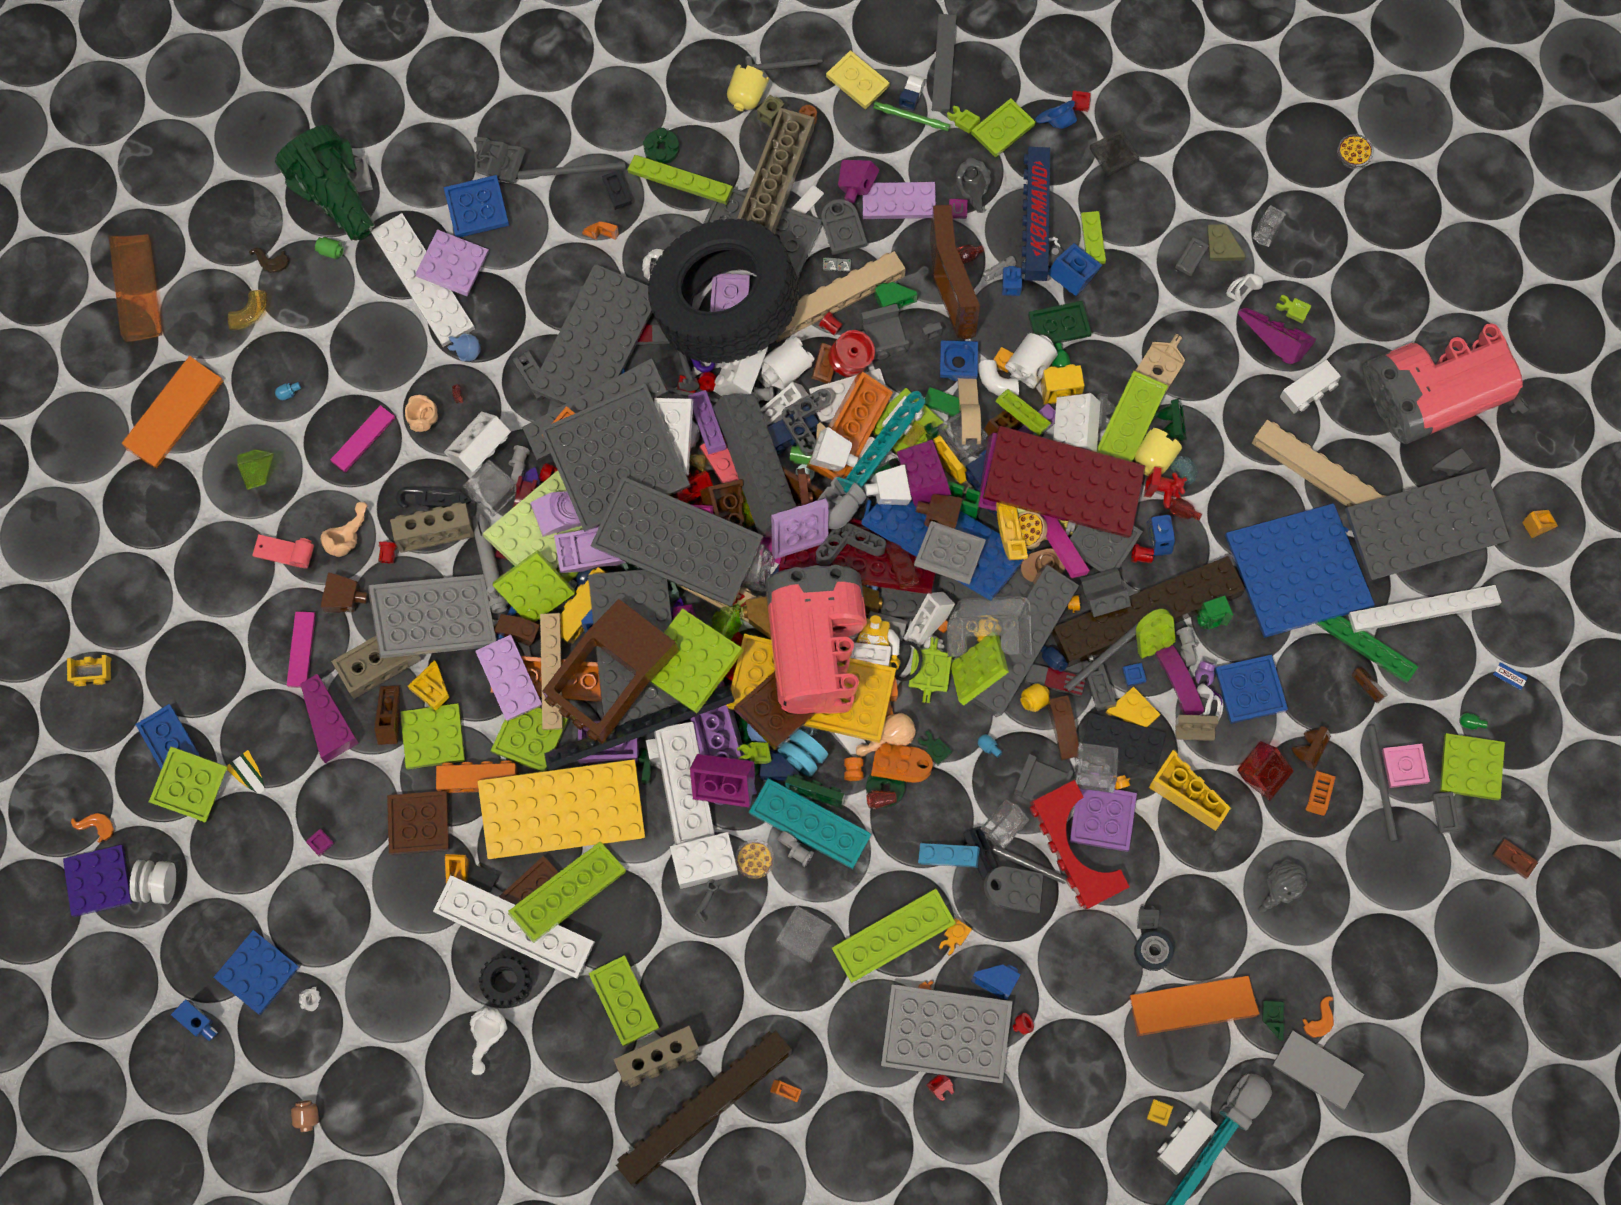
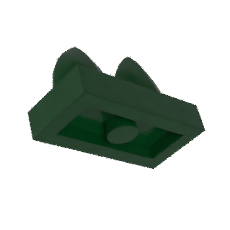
[1158,399,1187,441]

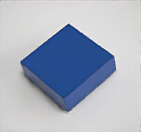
[1122,663,1146,687]

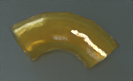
[228,290,267,330]

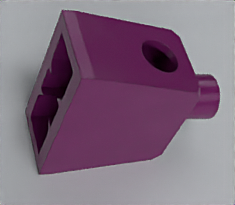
[838,160,880,203]

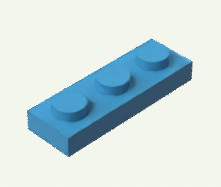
[918,843,980,868]

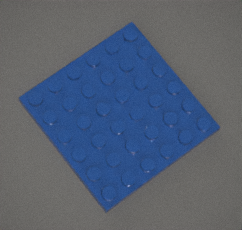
[1225,503,1375,638]

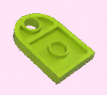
[1136,609,1176,659]

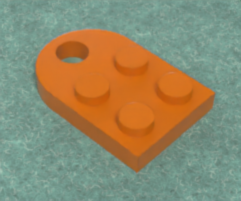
[871,743,933,783]

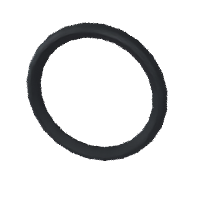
[890,641,923,681]

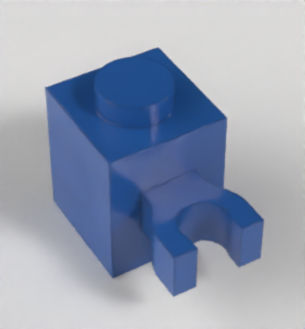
[1002,266,1022,296]

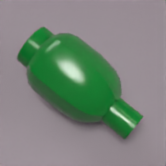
[1052,343,1070,368]

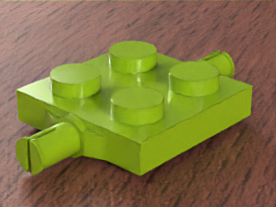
[909,637,952,703]

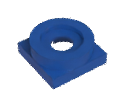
[940,341,978,381]

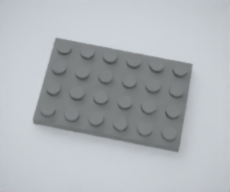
[368,574,496,659]
[881,984,1012,1083]

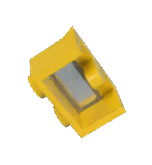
[67,655,112,686]

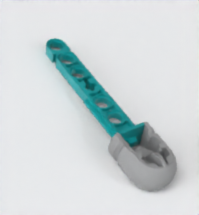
[817,391,925,529]
[1165,1074,1272,1205]

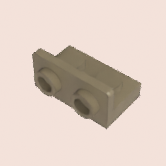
[1175,715,1218,741]

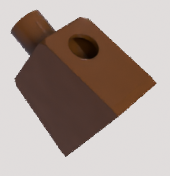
[915,494,963,529]
[320,572,369,613]

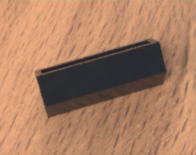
[963,826,999,880]

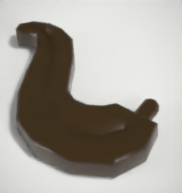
[249,248,289,273]

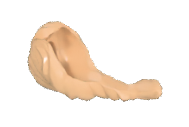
[320,502,368,557]
[855,713,916,758]

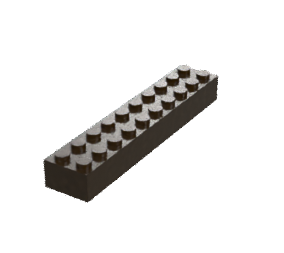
[1052,556,1245,668]
[615,1030,792,1188]

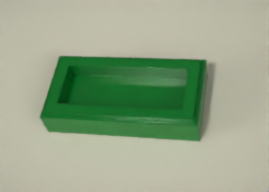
[924,387,960,418]

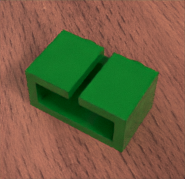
[948,481,981,520]

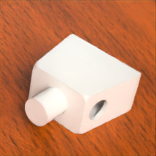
[809,427,858,471]
[864,465,911,505]

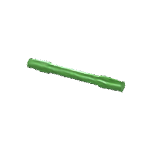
[873,101,950,132]

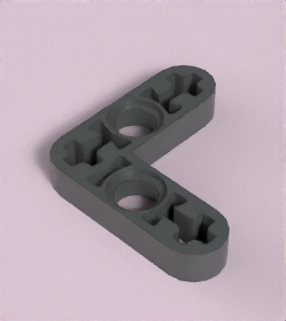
[781,389,831,456]
[816,523,886,566]

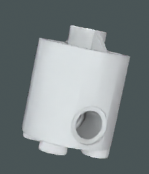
[1005,333,1058,389]
[761,337,814,390]

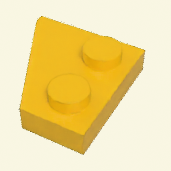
[934,435,967,484]
[408,661,449,711]
[1106,687,1161,728]

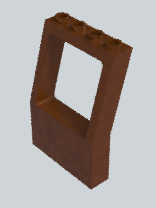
[930,205,980,339]
[542,599,679,744]

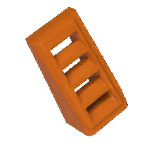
[1306,771,1336,816]

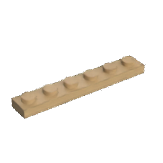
[540,613,563,730]

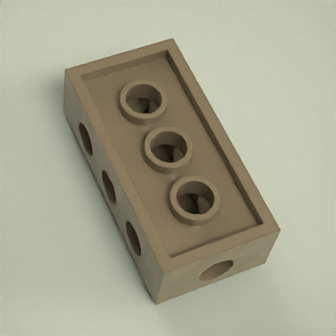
[390,503,475,553]
[331,636,421,699]
[613,1026,701,1088]

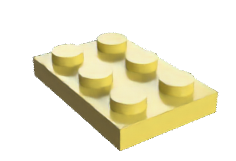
[826,50,890,109]

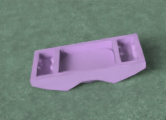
[530,491,582,537]
[554,527,627,573]

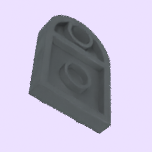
[821,199,867,255]
[984,866,1043,914]

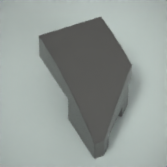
[1432,448,1473,476]

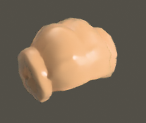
[405,395,438,432]

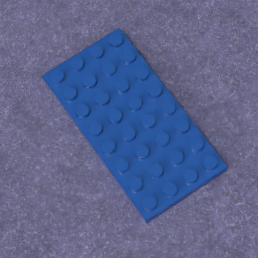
[861,494,1030,601]

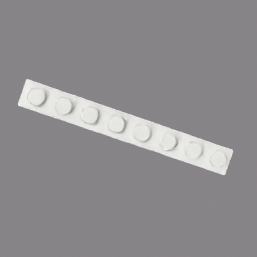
[1348,585,1501,633]

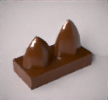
[1292,726,1331,770]

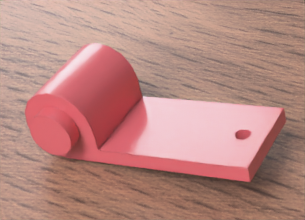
[252,534,314,568]

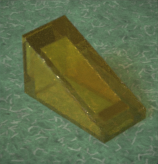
[902,422,926,447]
[689,454,706,472]

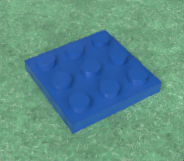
[444,175,509,238]
[1215,655,1288,724]
[213,930,300,1015]

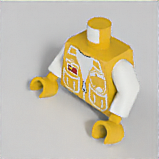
[843,615,900,670]

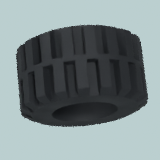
[479,955,532,1008]

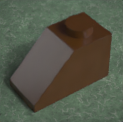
[494,614,539,647]

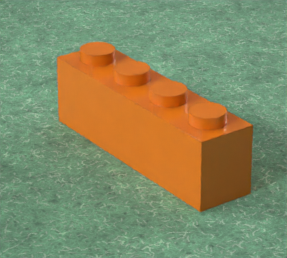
[436,761,517,793]

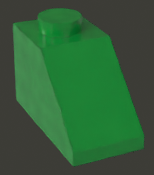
[874,282,917,309]

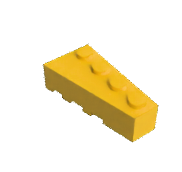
[560,567,608,644]
[1149,750,1231,831]

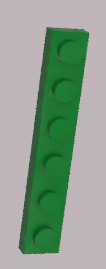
[1315,616,1418,684]

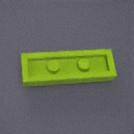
[1080,211,1106,264]
[995,389,1051,436]

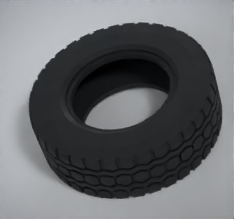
[648,219,799,363]

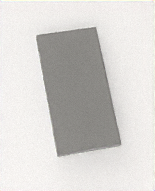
[1272,1031,1364,1110]

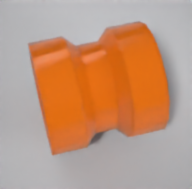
[844,757,864,781]

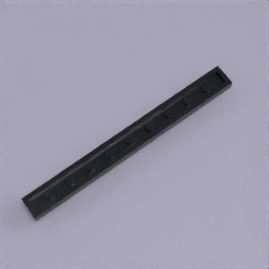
[544,685,735,771]

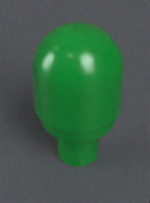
[1459,713,1488,730]

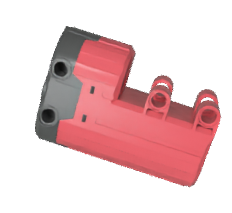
[1363,323,1523,444]
[765,565,867,714]

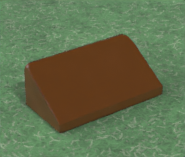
[1352,666,1388,703]

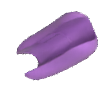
[1195,660,1215,686]

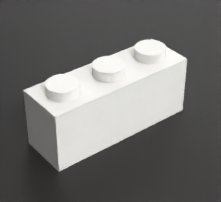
[1280,360,1341,414]
[1157,1109,1217,1175]

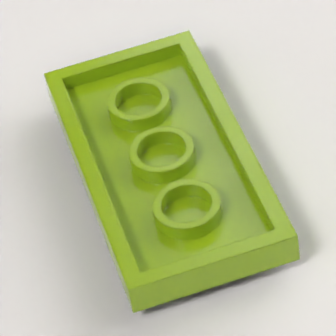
[588,955,660,1047]

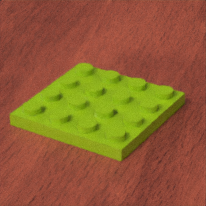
[650,609,744,714]

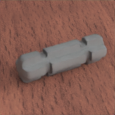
[983,256,1016,281]

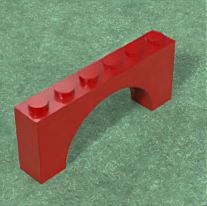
[1029,780,1129,909]

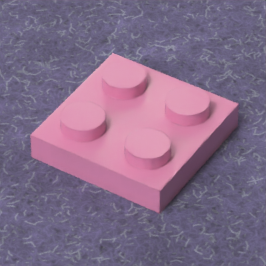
[1382,744,1430,788]

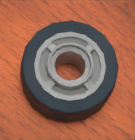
[1134,931,1174,971]

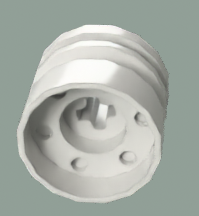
[130,860,176,904]

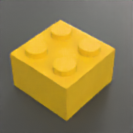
[1040,364,1084,405]

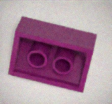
[690,754,755,807]

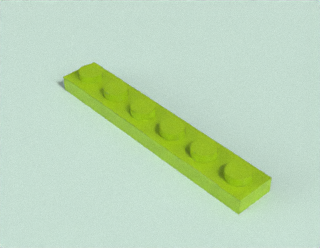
[627,155,734,205]

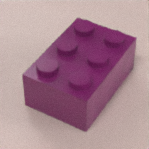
[897,440,951,506]

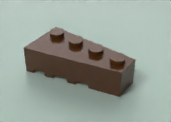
[700,479,744,526]

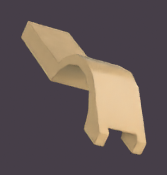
[958,378,981,444]

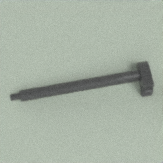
[745,55,823,70]
[678,351,699,391]

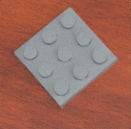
[914,521,986,584]

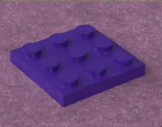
[63,845,133,917]

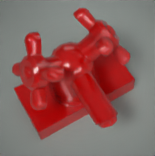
[1143,467,1187,509]
[673,470,713,505]

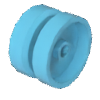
[778,730,828,777]

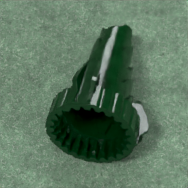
[275,125,375,241]

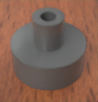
[1509,395,1530,414]

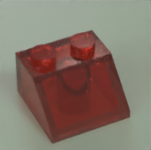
[1237,741,1294,800]

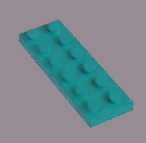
[749,778,872,869]

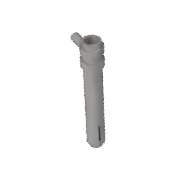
[471,514,508,613]

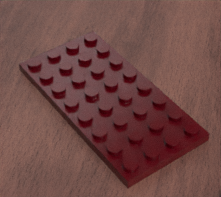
[983,426,1145,538]
[779,519,936,594]

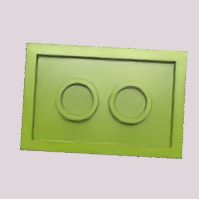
[971,98,1035,158]

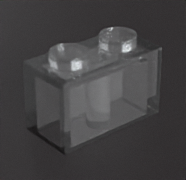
[1253,205,1286,247]
[980,800,1029,849]

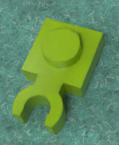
[947,106,980,133]
[1275,295,1311,324]
[737,742,771,764]

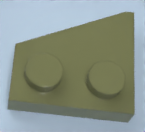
[1207,224,1245,261]

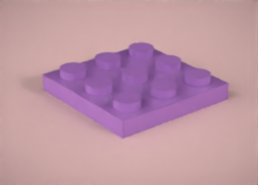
[1069,783,1137,852]

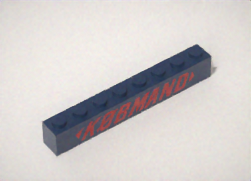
[1021,146,1050,281]

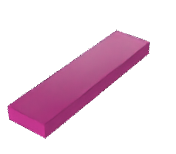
[330,405,395,473]
[1040,514,1090,578]
[287,612,316,688]

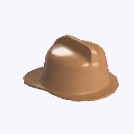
[1021,548,1065,582]

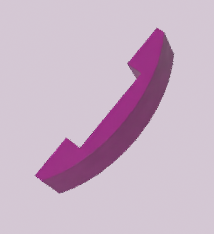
[1155,645,1204,715]

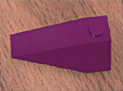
[1238,308,1316,364]

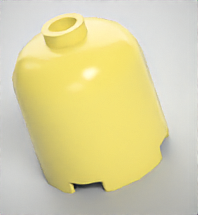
[727,65,769,111]
[1135,428,1182,476]

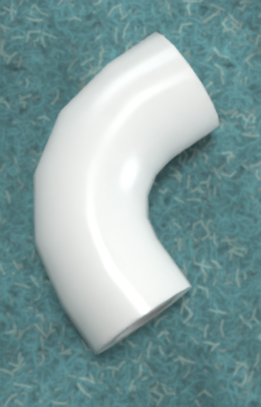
[978,360,1019,396]

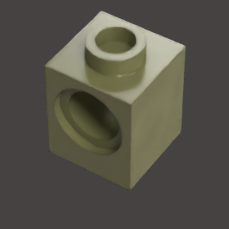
[757,95,784,128]

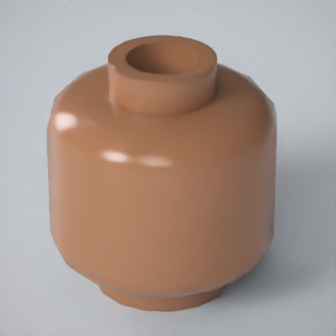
[291,1100,319,1132]

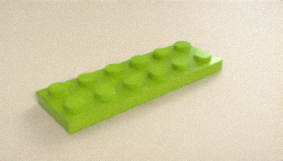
[1097,371,1168,462]
[508,842,626,943]
[832,889,956,983]

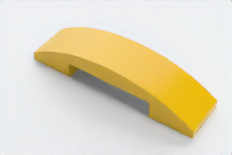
[996,502,1028,560]

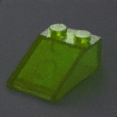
[711,604,743,640]

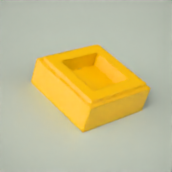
[1147,1099,1173,1127]

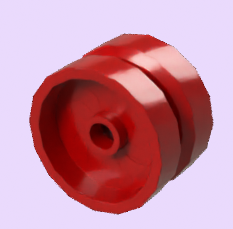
[828,330,875,377]

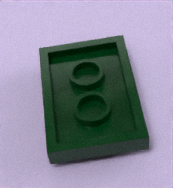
[1028,301,1092,344]
[785,774,844,809]

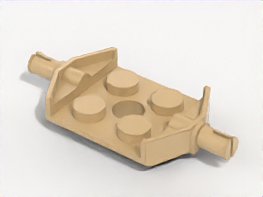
[1136,334,1185,393]

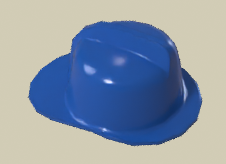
[1035,100,1077,129]

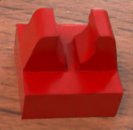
[926,1075,954,1101]

